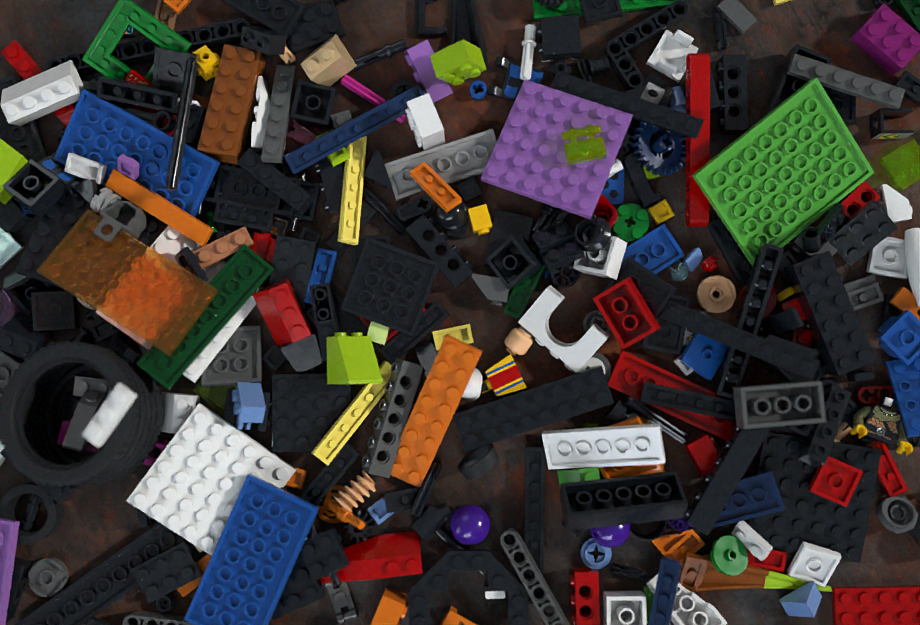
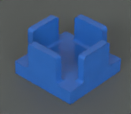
[877,310,920,365]

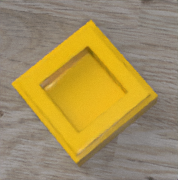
[648,199,675,225]

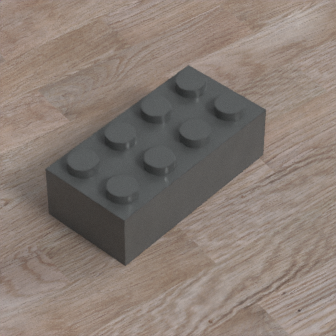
[733,381,826,429]

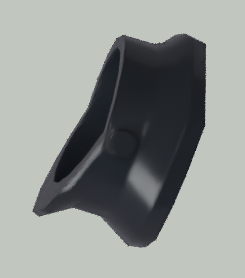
[575,215,611,252]

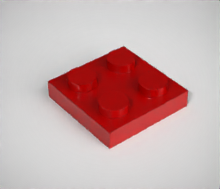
[808,456,864,507]

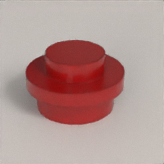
[701,255,719,272]

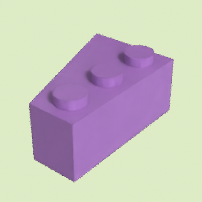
[404,39,453,103]

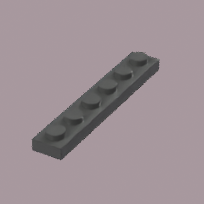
[787,54,905,110]
[261,65,296,163]

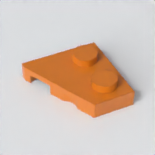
[652,528,705,562]

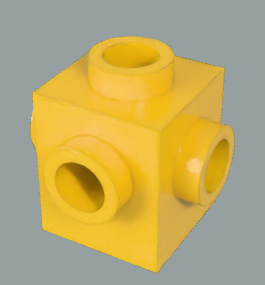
[193,45,220,81]

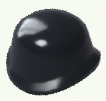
[436,201,468,230]

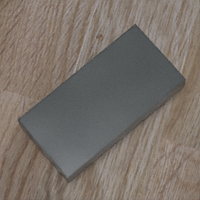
[716,0,757,35]

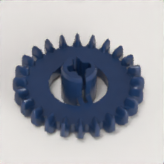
[633,122,686,176]

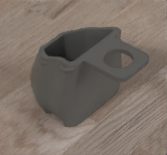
[94,201,147,242]

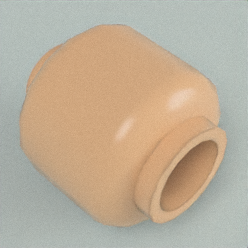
[504,327,533,356]

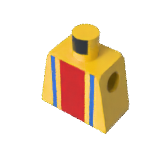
[481,354,527,396]

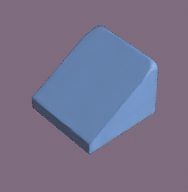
[681,248,703,272]

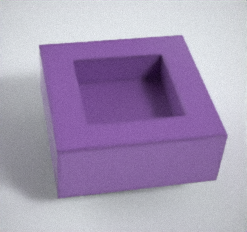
[118,154,139,180]

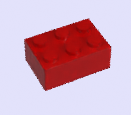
[593,277,661,349]

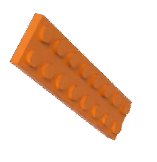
[390,335,483,487]

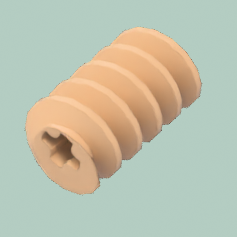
[334,470,376,512]

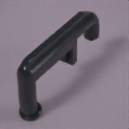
[414,0,448,36]

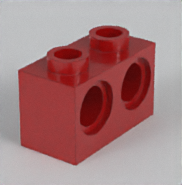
[830,181,881,222]

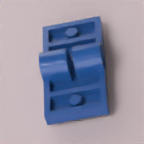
[885,356,920,438]

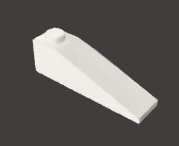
[251,76,285,153]
[646,574,728,625]

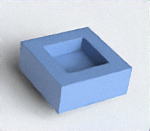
[367,497,394,525]

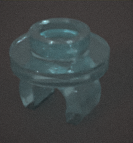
[668,260,689,281]

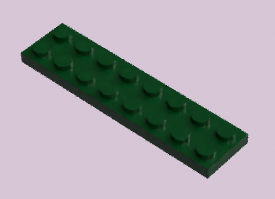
[137,244,275,390]

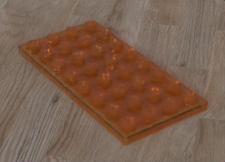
[37,209,218,356]

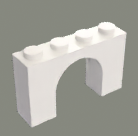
[518,285,610,373]

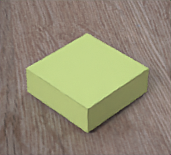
[367,321,390,345]

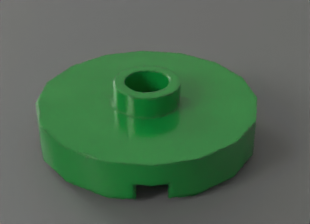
[710,535,748,576]

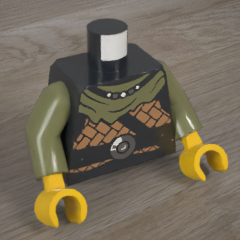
[850,396,913,455]

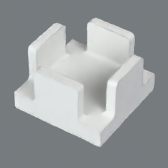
[646,29,699,82]

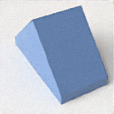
[779,580,822,617]

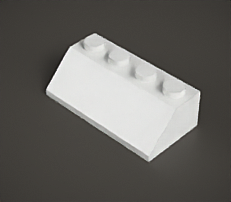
[0,60,85,126]

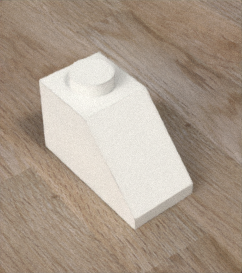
[874,184,913,223]

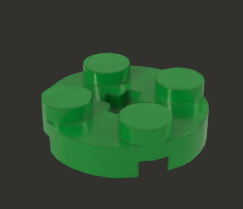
[611,203,649,242]

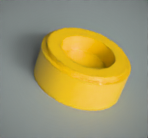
[777,286,795,302]

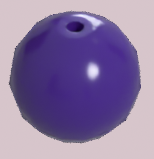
[450,504,490,546]
[590,524,631,548]

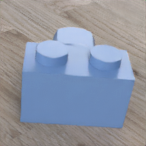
[232,382,266,430]

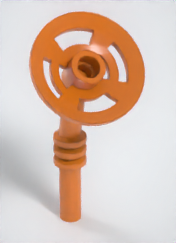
[317,484,365,529]

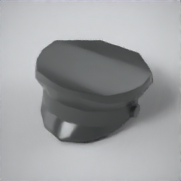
[877,496,918,534]

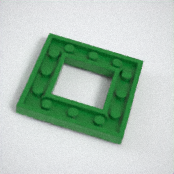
[82,0,192,83]

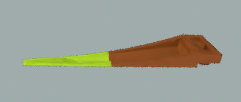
[679,552,833,592]

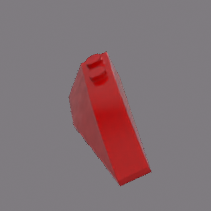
[320,530,423,583]

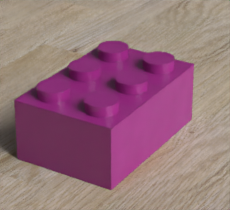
[850,3,920,76]

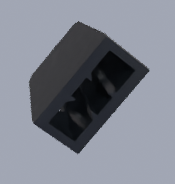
[280,329,323,373]

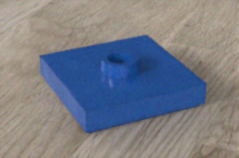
[679,332,727,381]

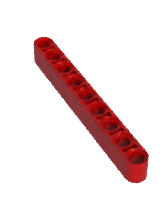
[686,53,710,227]

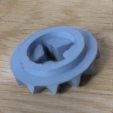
[580,538,612,569]

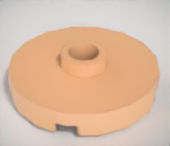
[696,275,736,314]

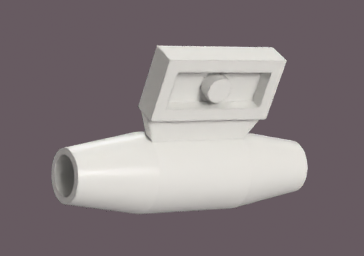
[904,228,920,307]

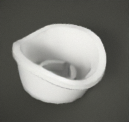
[462,368,482,401]

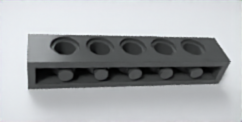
[361,358,424,478]

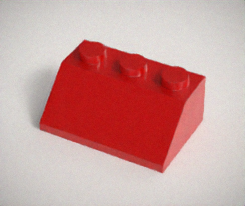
[252,278,312,345]

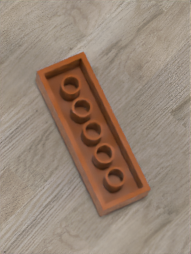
[197,44,266,165]

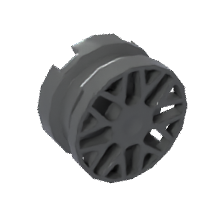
[583,310,610,333]

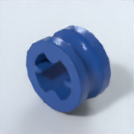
[470,81,487,100]

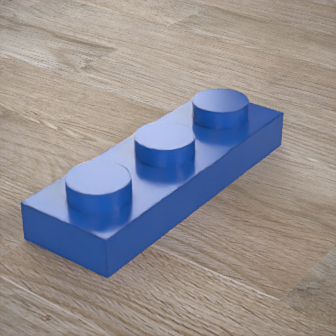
[304,248,338,305]

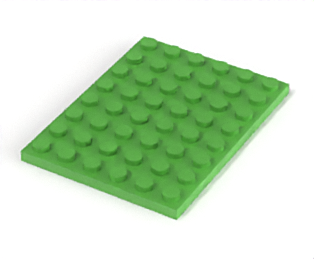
[692,78,874,267]

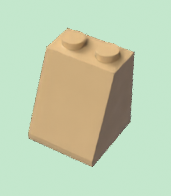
[301,34,357,86]

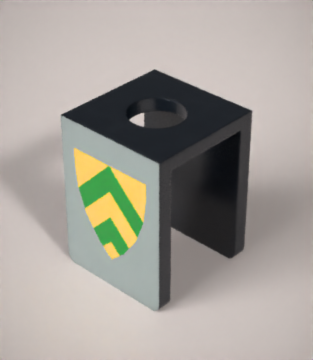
[870,108,914,139]

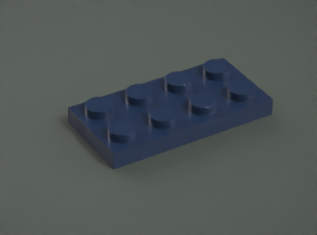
[695,470,785,528]

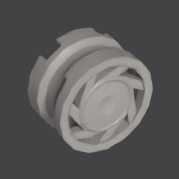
[90,187,122,218]

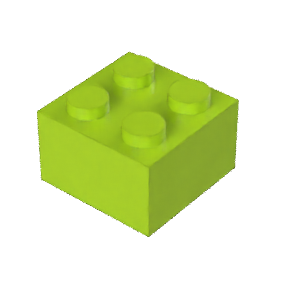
[430,39,487,86]

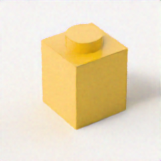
[468,204,492,235]

